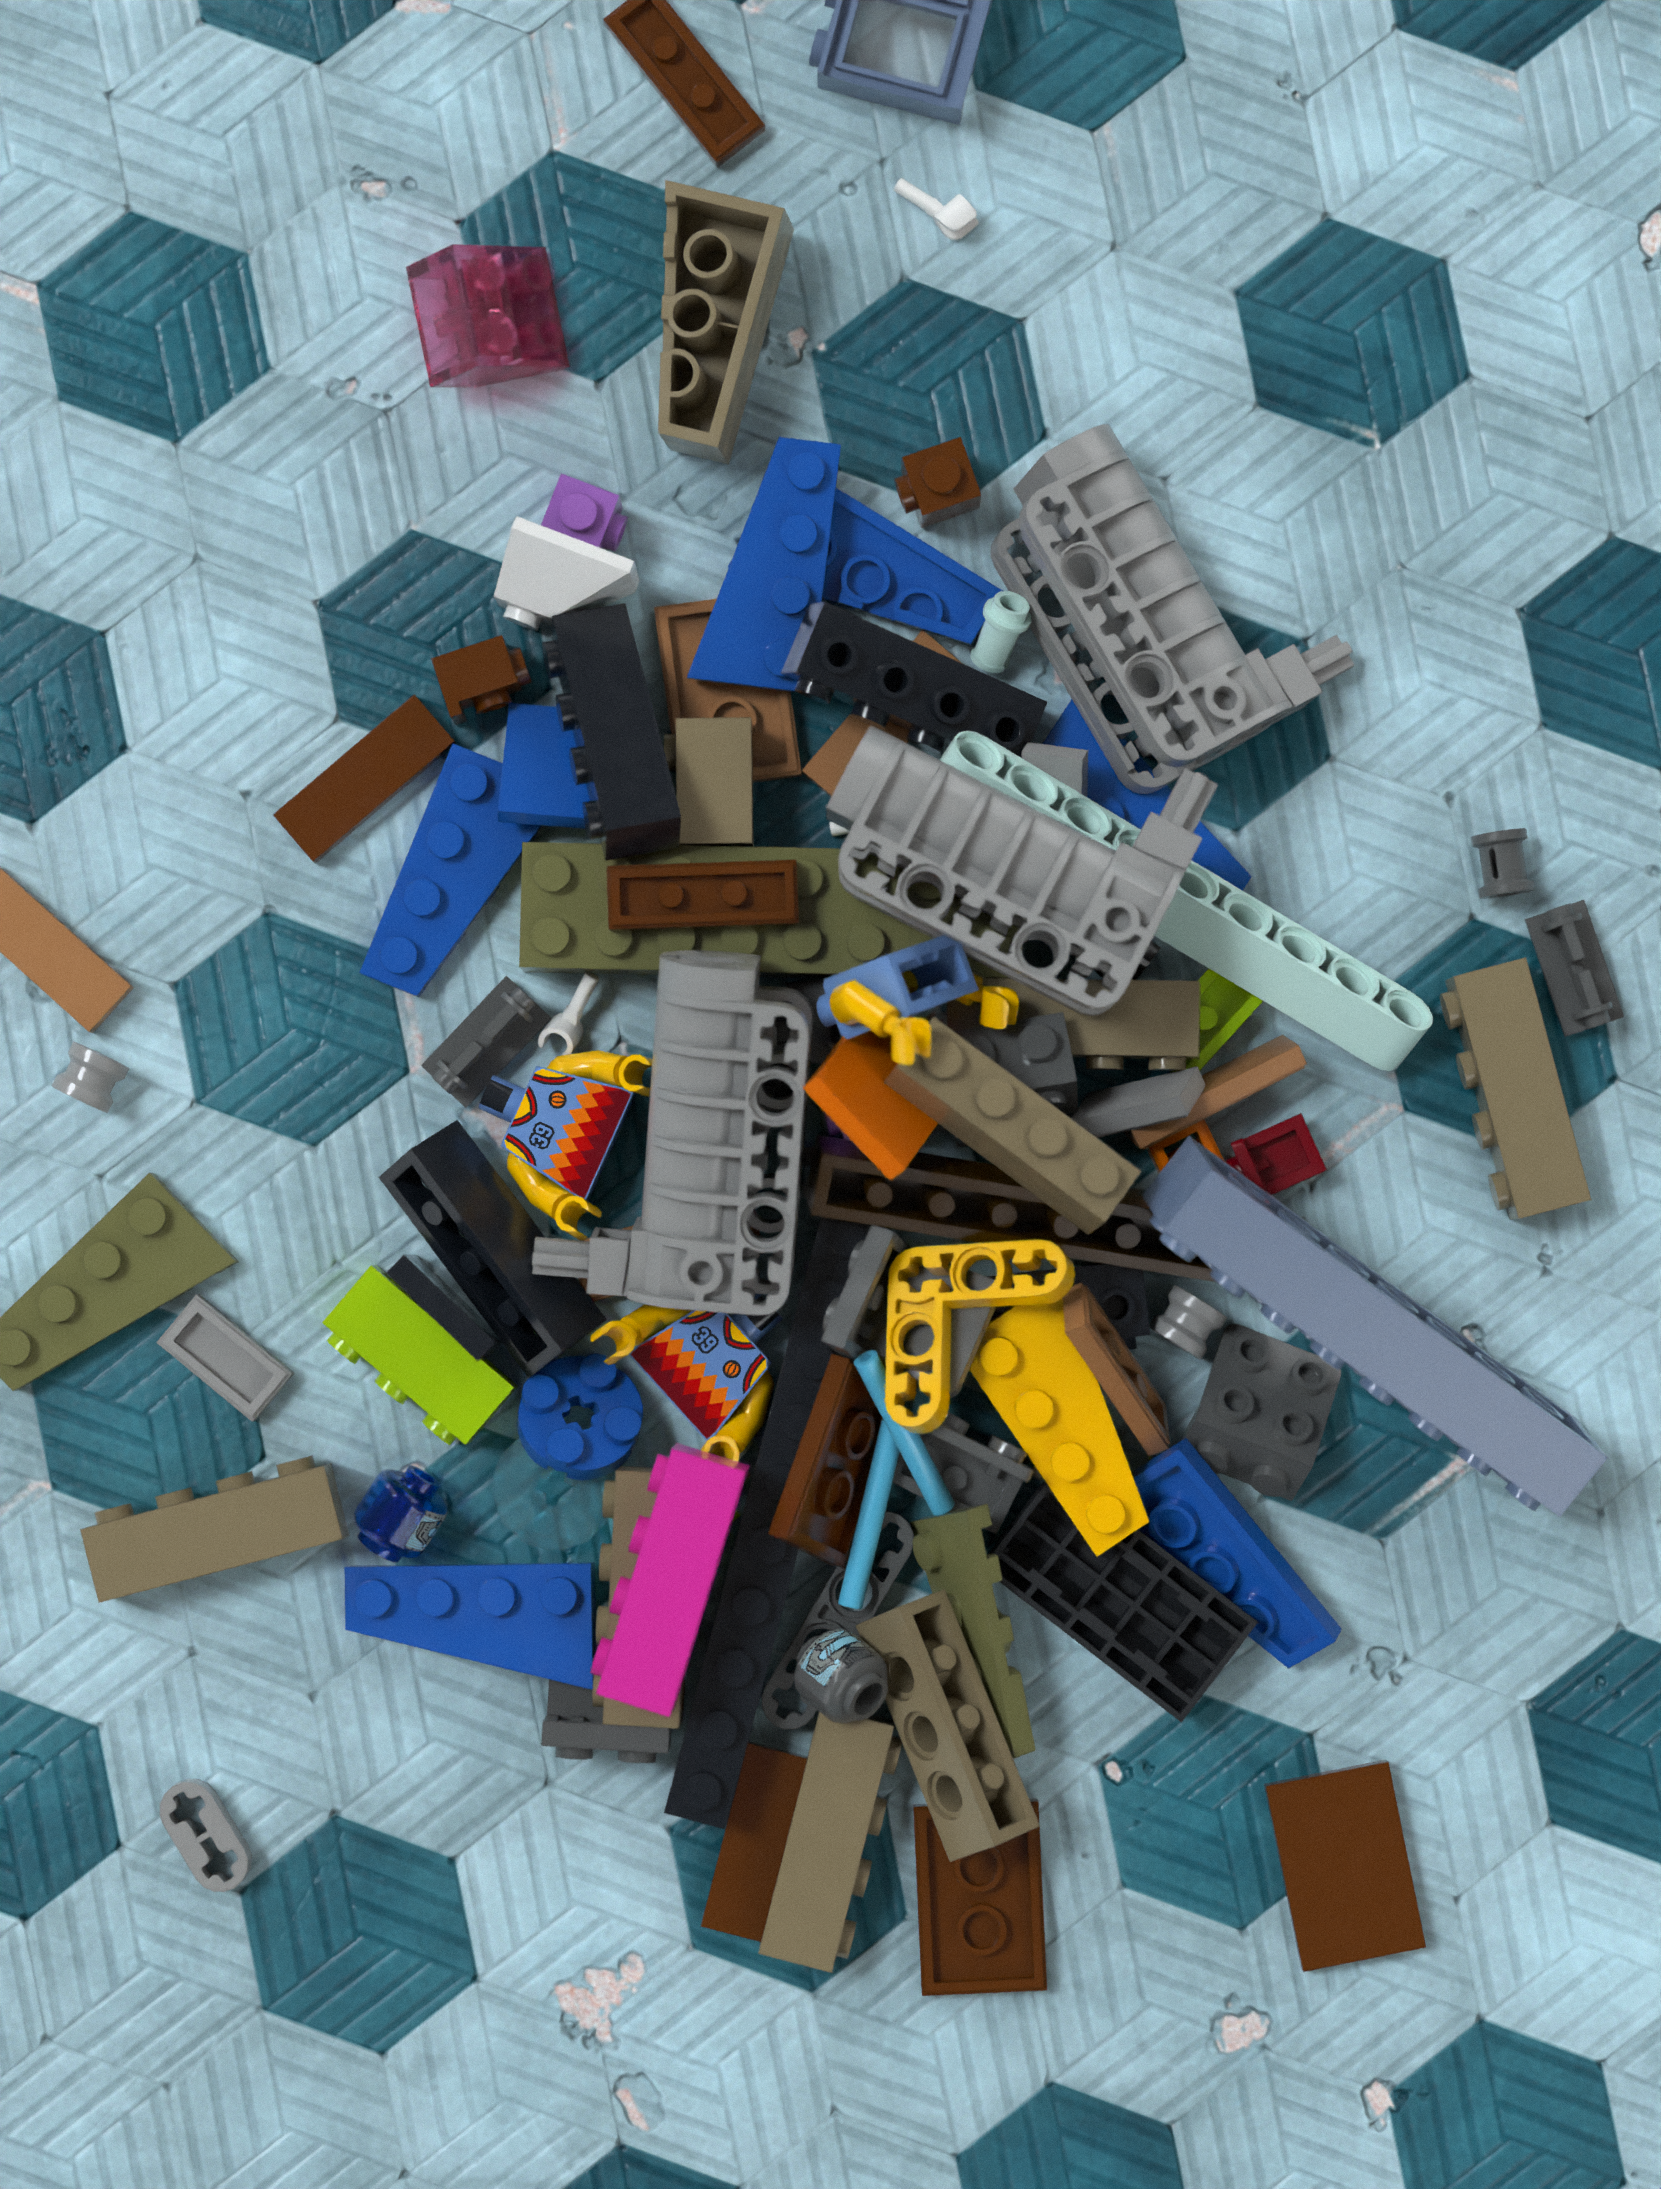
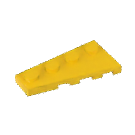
[969,1284,1149,1557]

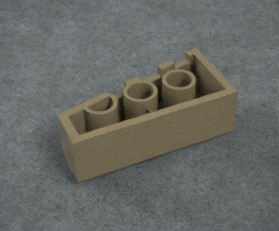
[658,180,794,464]

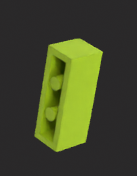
[322,1265,518,1445]

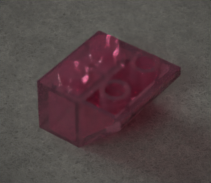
[406,244,570,388]

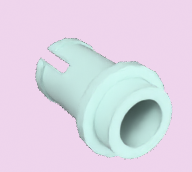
[970,591,1031,673]

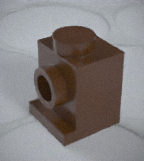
[431,635,532,725]

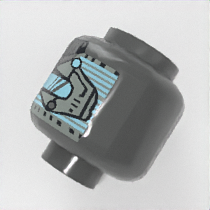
[794,1629,888,1724]

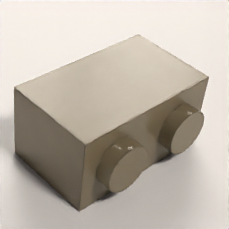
[664,717,754,847]

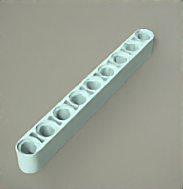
[940,731,1433,1071]

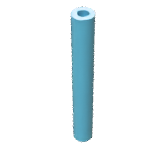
[854,1350,955,1516]
[838,1420,900,1609]

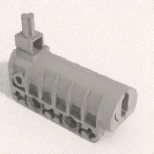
[990,424,1354,794]
[826,725,1218,1016]
[532,950,814,1316]

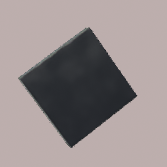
[386,1254,502,1361]

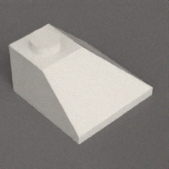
[494,516,640,631]

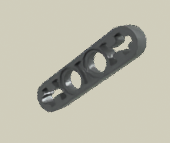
[762,1510,913,1730]

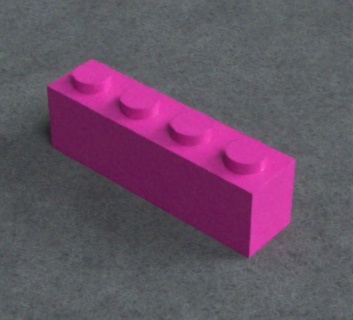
[590,1443,750,1717]

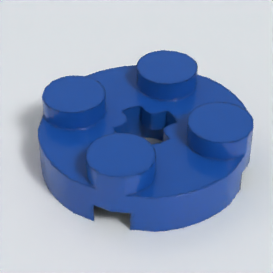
[517,1353,643,1480]

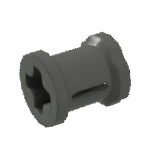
[1470,828,1535,899]

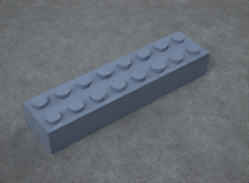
[1142,1136,1608,1517]

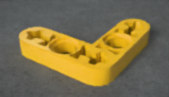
[885,1240,1075,1434]

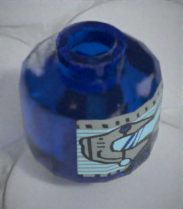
[354,1465,448,1563]

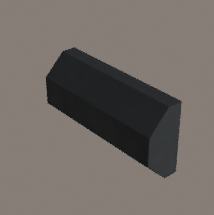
[989,1481,1258,1723]

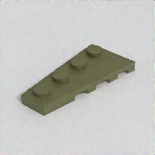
[0,1173,239,1391]
[910,1503,1036,1759]

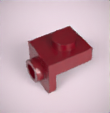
[1226,1113,1328,1196]

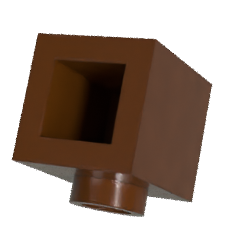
[894,437,982,528]

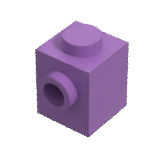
[541,473,628,552]

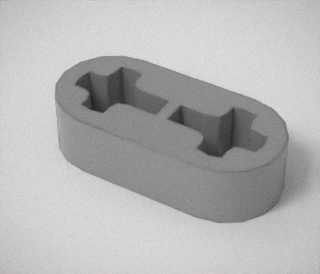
[160,1779,252,1892]

